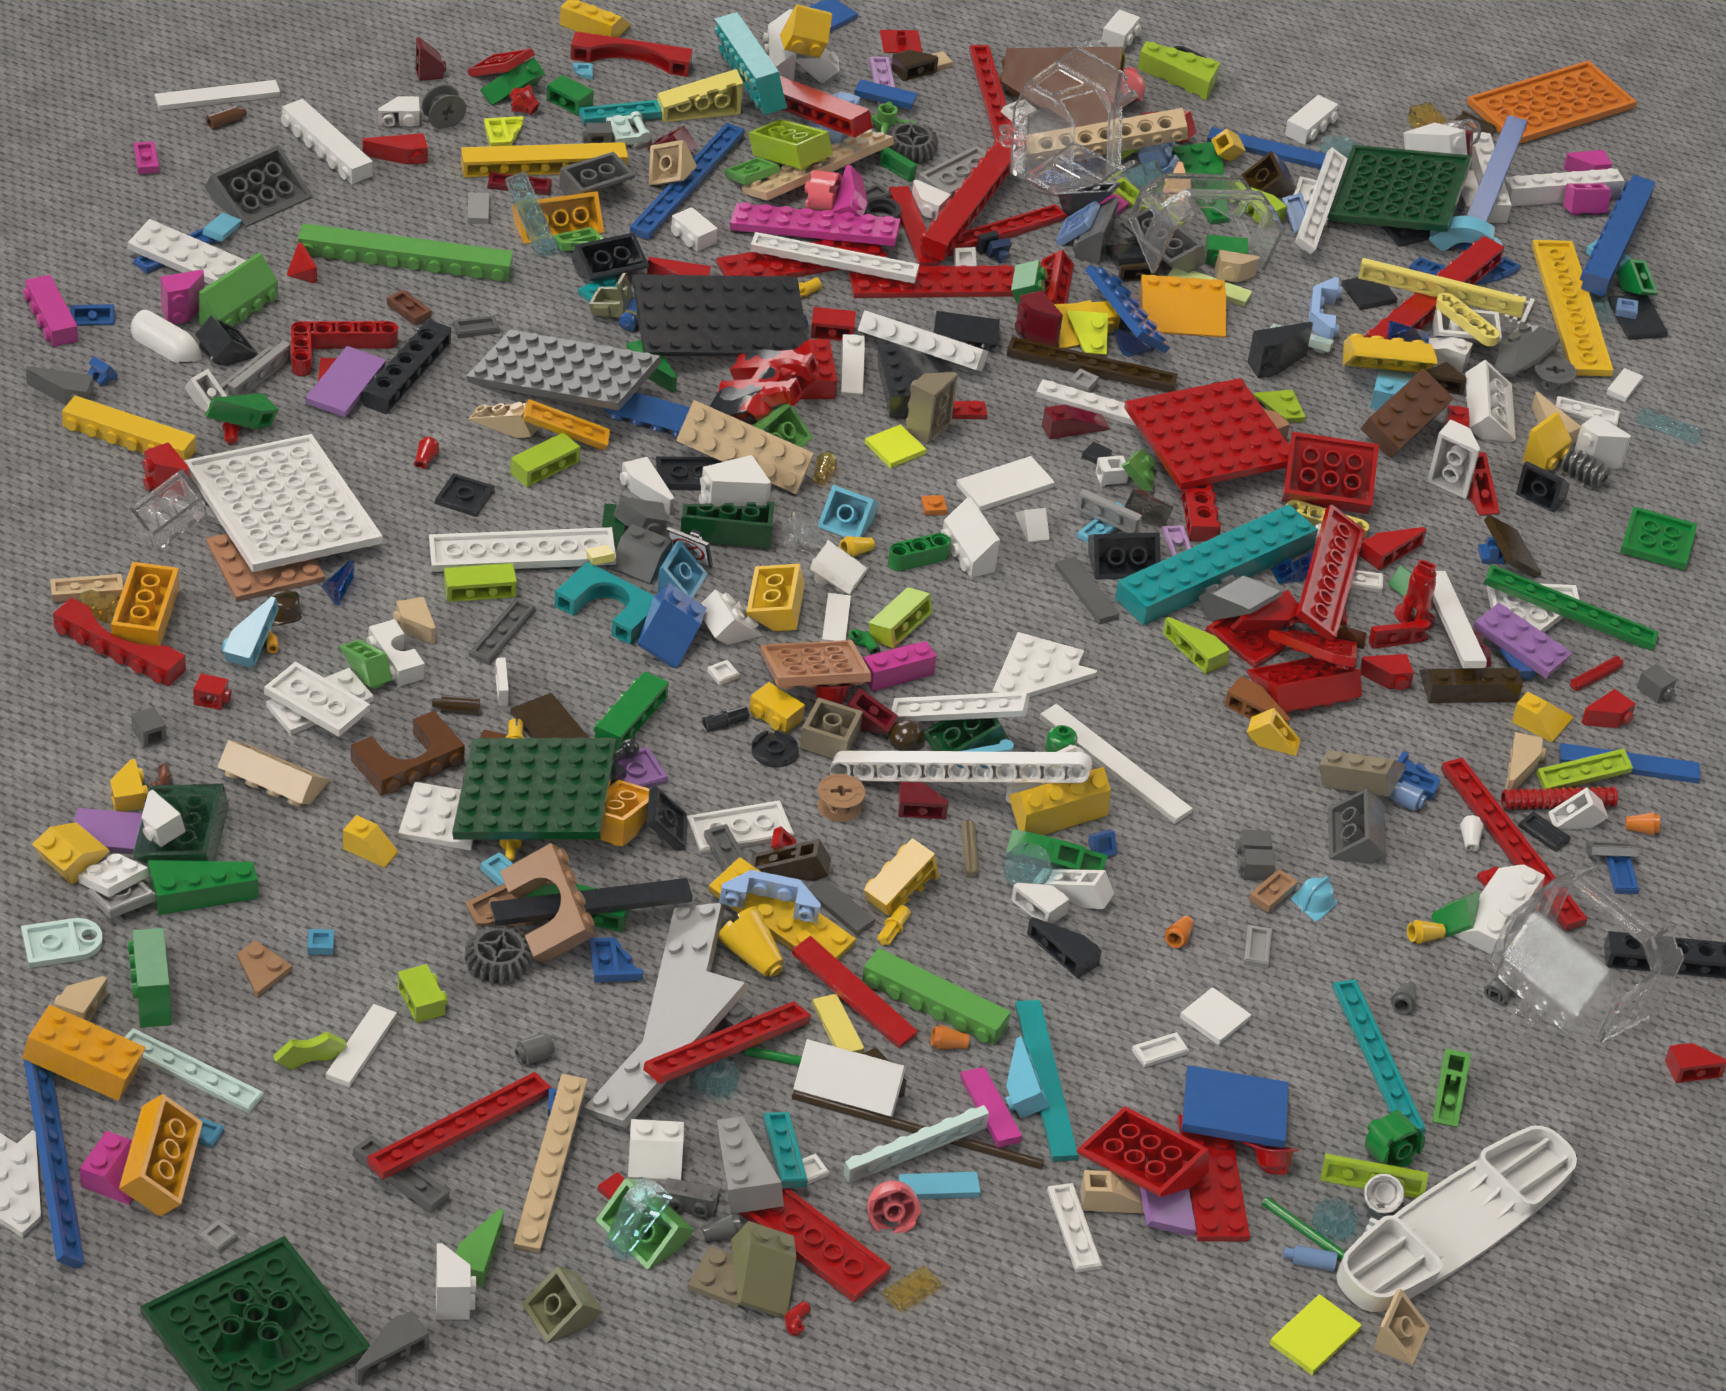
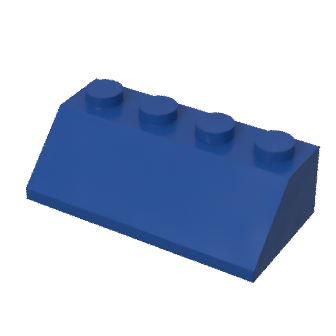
[604,392,690,437]

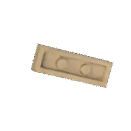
[50,574,123,602]

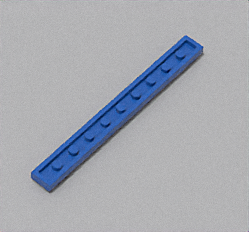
[630,123,745,240]
[23,1059,85,1268]

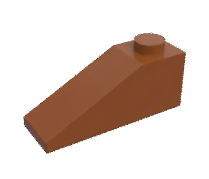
[1224,676,1291,725]

